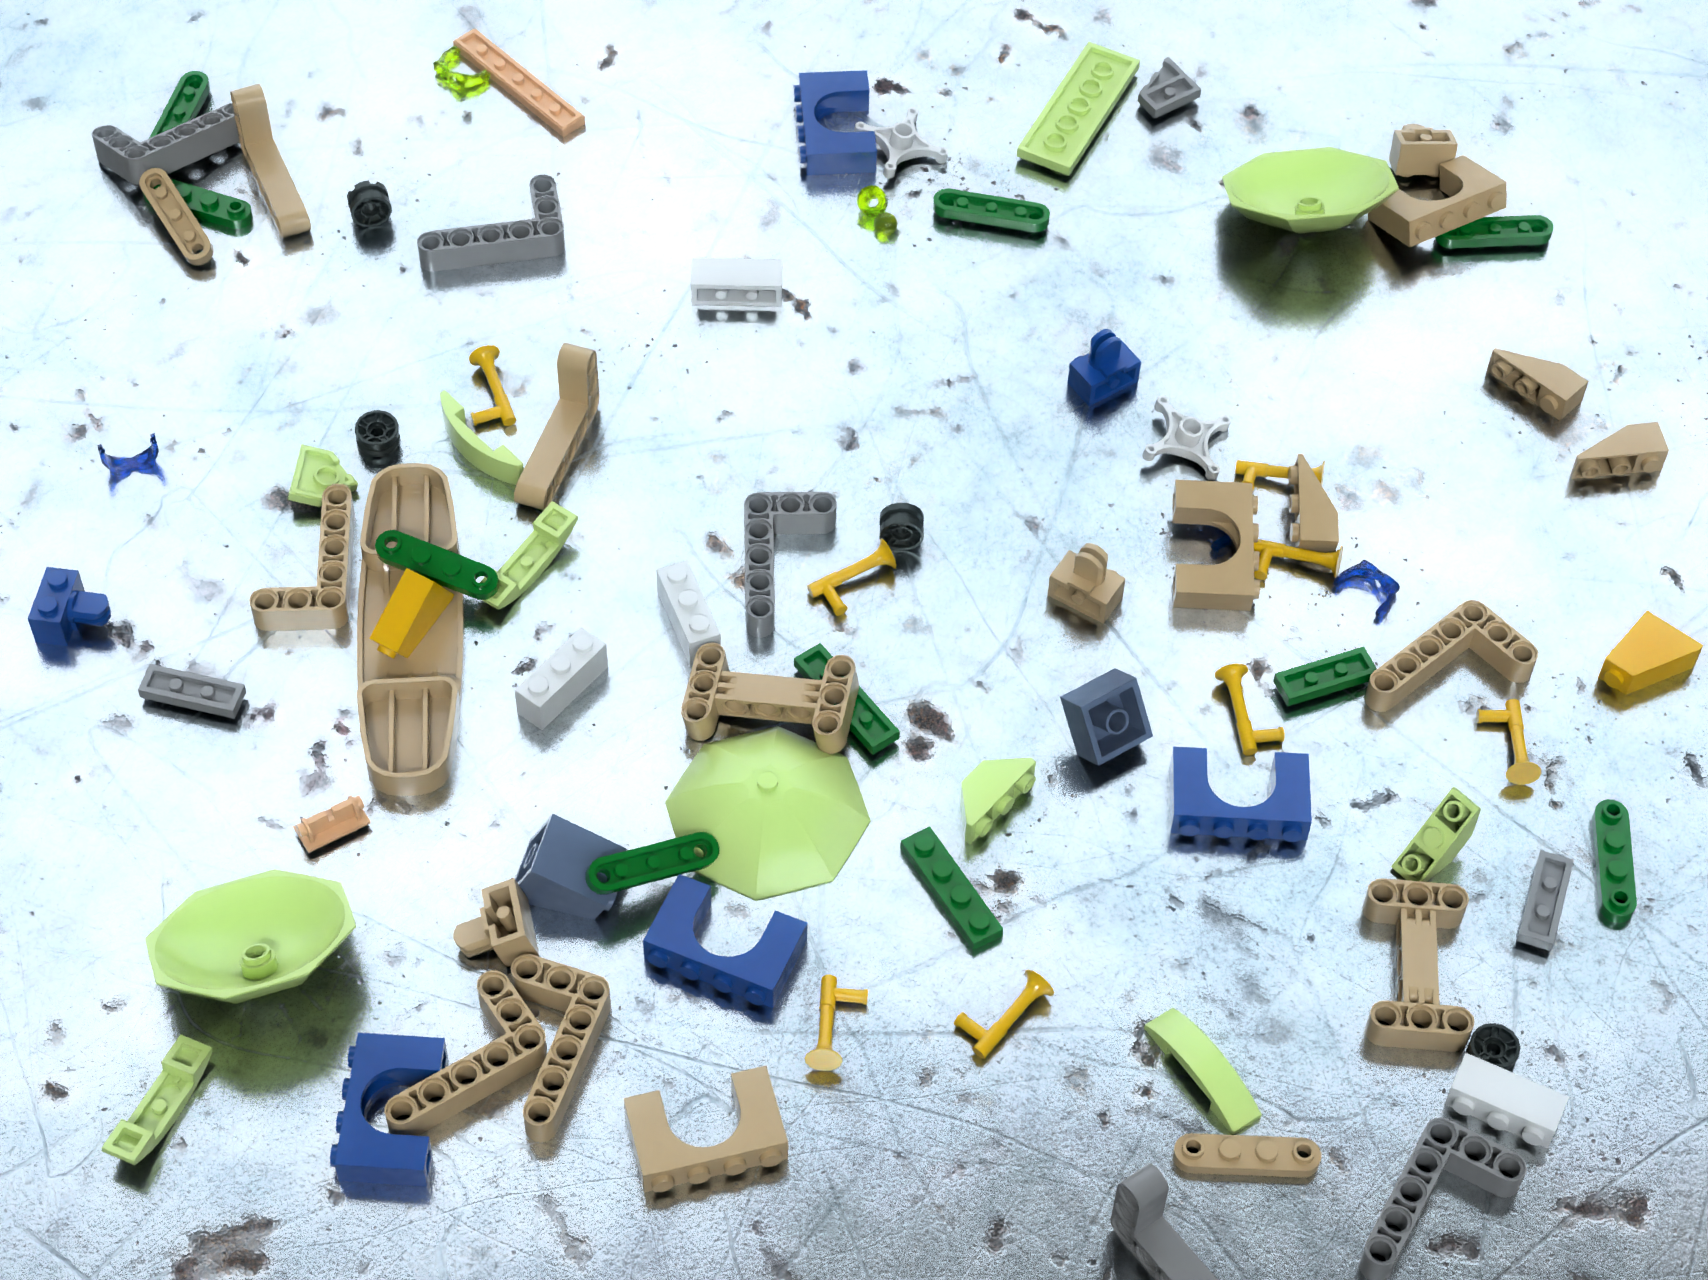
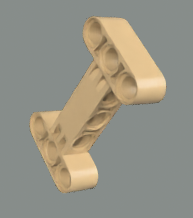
[681,642,859,754]
[1362,878,1475,1052]

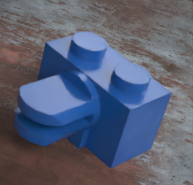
[1067,329,1141,406]
[27,567,112,646]

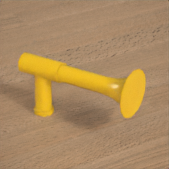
[469,345,517,426]
[1235,460,1325,490]
[807,538,896,616]
[1254,539,1343,580]
[1215,664,1285,756]
[1476,699,1541,785]
[954,969,1054,1059]
[805,975,868,1071]

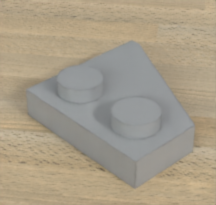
[1138,57,1201,119]

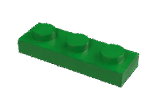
[1273,646,1377,706]

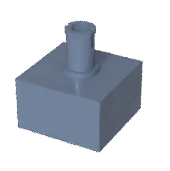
[1060,668,1153,766]

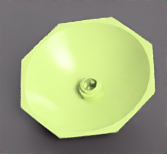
[1222,147,1399,234]
[665,726,871,900]
[145,869,356,1004]

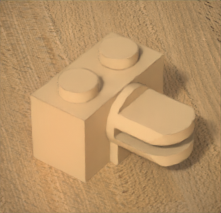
[1389,124,1458,177]
[1047,543,1126,624]
[453,878,539,968]

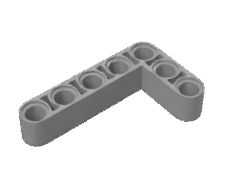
[91,103,240,185]
[417,174,565,271]
[744,492,837,638]
[1359,1117,1527,1280]
[1111,1163,1218,1280]

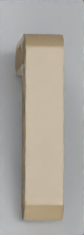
[230,83,311,238]
[514,342,600,510]
[249,484,355,631]
[1365,600,1538,712]
[510,954,611,1143]
[384,970,548,1136]

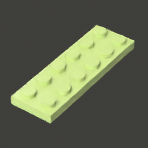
[1017,42,1140,176]

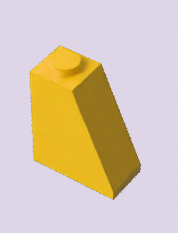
[369,568,454,659]
[1598,611,1703,695]

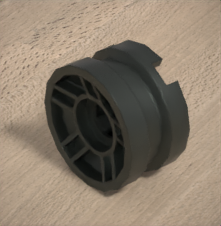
[347,180,392,227]
[354,410,401,458]
[879,503,924,550]
[1466,1023,1521,1072]

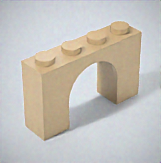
[1368,155,1507,247]
[1172,480,1260,611]
[623,1066,788,1193]

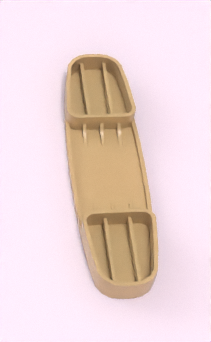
[357,463,464,796]

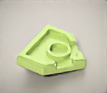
[288,444,358,507]

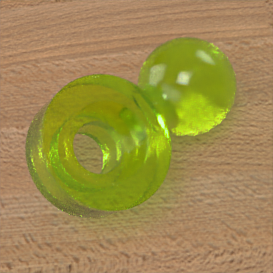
[857,185,898,236]

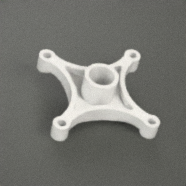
[854,107,949,179]
[1142,395,1231,481]

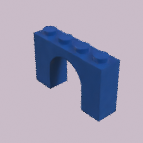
[793,70,877,176]
[1170,746,1312,842]
[643,874,808,1008]
[330,1032,448,1187]

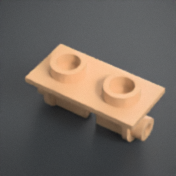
[293,795,371,853]

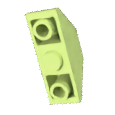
[960,758,1036,845]
[1391,787,1481,882]

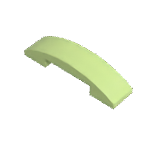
[440,390,524,485]
[480,501,578,610]
[1144,1008,1262,1135]
[101,1034,213,1165]

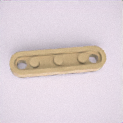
[139,168,214,265]
[1173,1133,1321,1178]

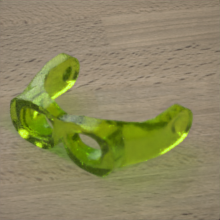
[433,46,490,91]

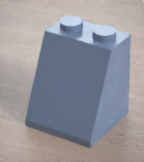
[515,813,627,920]

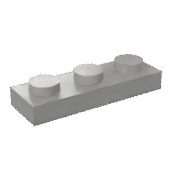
[138,664,246,719]
[1517,850,1574,951]

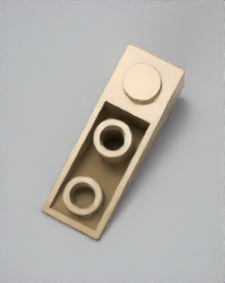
[1487,348,1589,421]
[1570,422,1669,479]
[1288,454,1339,553]

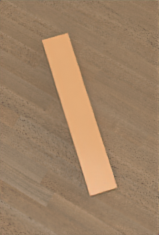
[453,28,585,138]

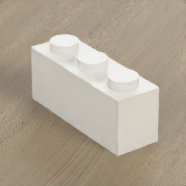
[691,258,783,307]
[656,560,721,667]
[515,627,608,730]
[1445,1053,1569,1149]

